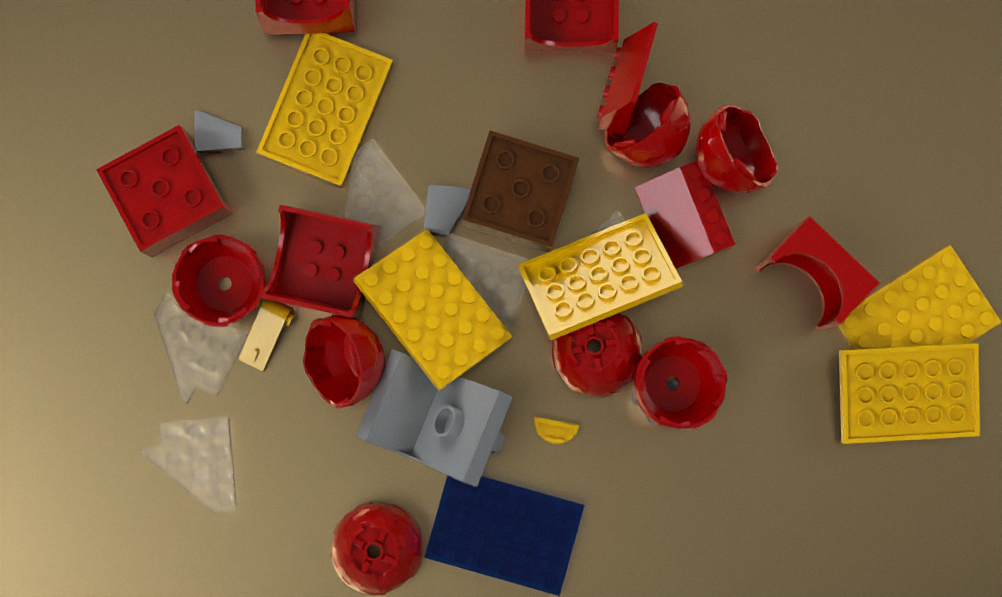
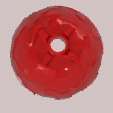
[604,82,691,168]
[696,104,778,193]
[172,235,266,327]
[552,313,643,397]
[303,315,386,408]
[634,336,728,429]
[331,502,422,595]

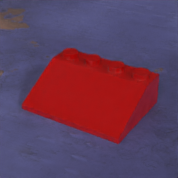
[596,22,658,136]
[634,161,736,269]

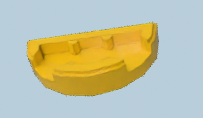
[534,417,580,444]

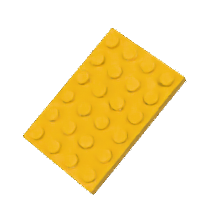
[256,33,393,187]
[518,213,683,340]
[353,230,512,391]
[838,245,1001,349]
[839,343,980,444]

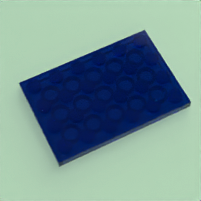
[424,475,585,596]

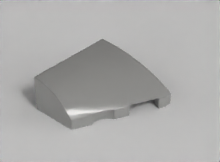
[194,110,244,153]
[424,185,471,235]

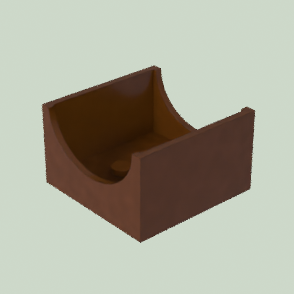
[461,130,579,252]

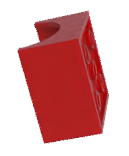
[255,0,355,35]
[524,0,619,53]
[96,125,233,258]
[260,205,380,318]
[755,216,880,331]

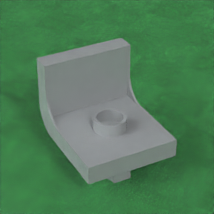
[356,349,513,487]

